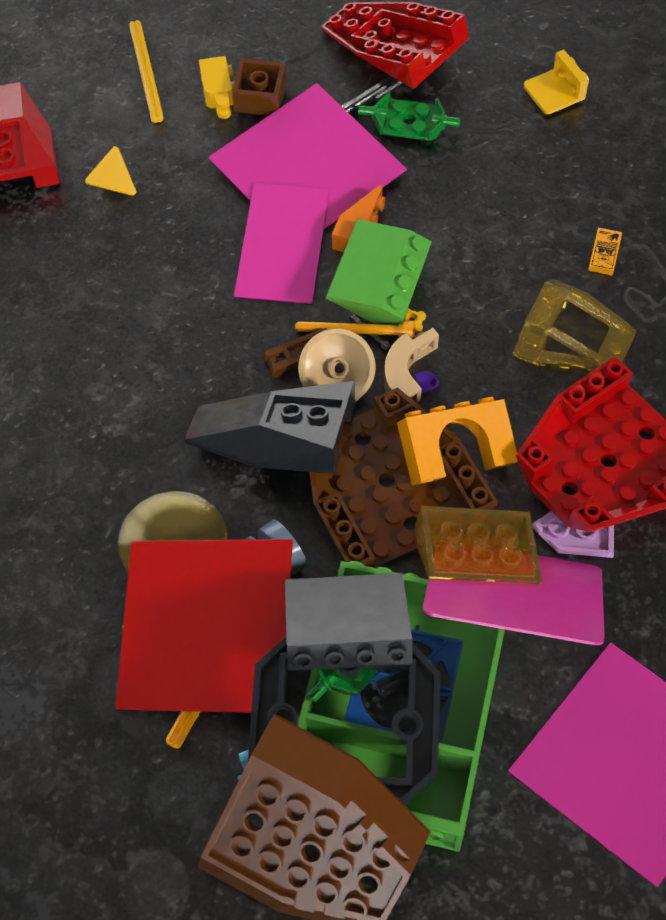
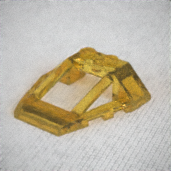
[513,279,636,371]

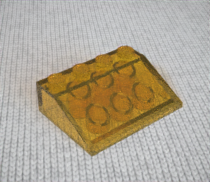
[415,506,542,584]

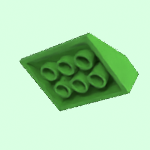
[326,219,432,325]

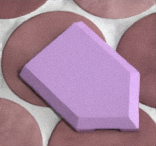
[531,511,614,558]

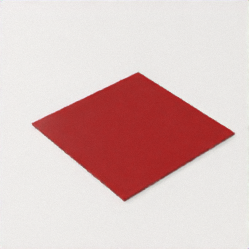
[115,539,293,713]

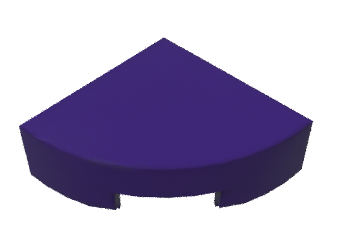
[414,371,440,394]

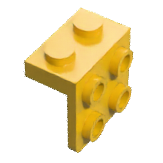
[524,50,589,114]

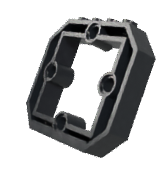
[248,636,441,806]

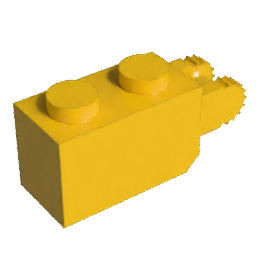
[199,56,235,119]

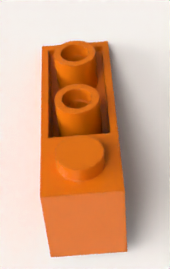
[332,186,385,252]

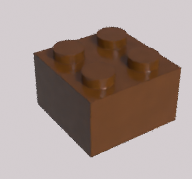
[232,58,287,115]

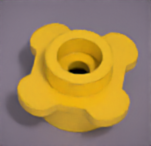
[401,308,426,333]

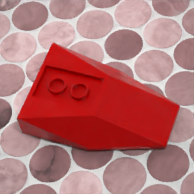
[321,2,469,89]
[0,82,60,188]

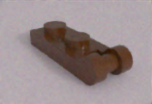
[262,328,328,378]

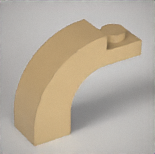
[384,328,439,403]

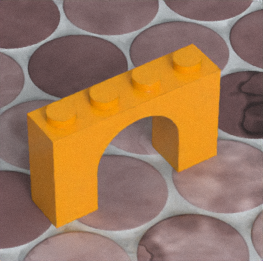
[397,397,518,486]

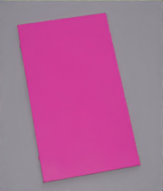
[234,183,329,304]

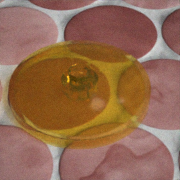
[118,491,228,573]

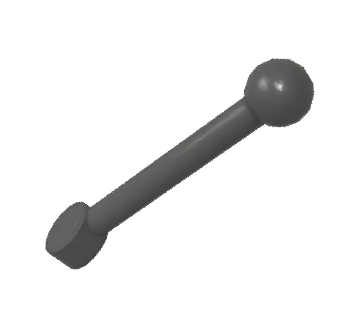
[349,314,391,350]

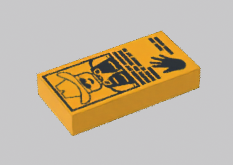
[588,228,622,276]

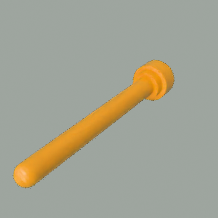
[295,320,415,340]

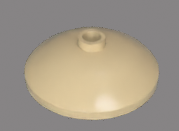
[298,328,376,401]

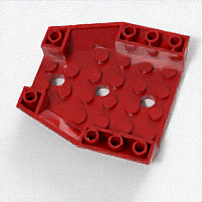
[516,356,666,532]

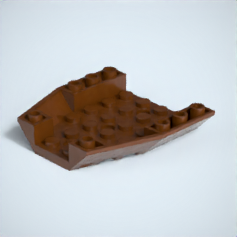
[309,387,498,568]
[198,714,431,920]

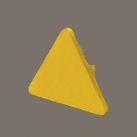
[85,146,136,196]

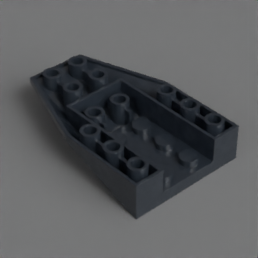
[184,381,356,474]

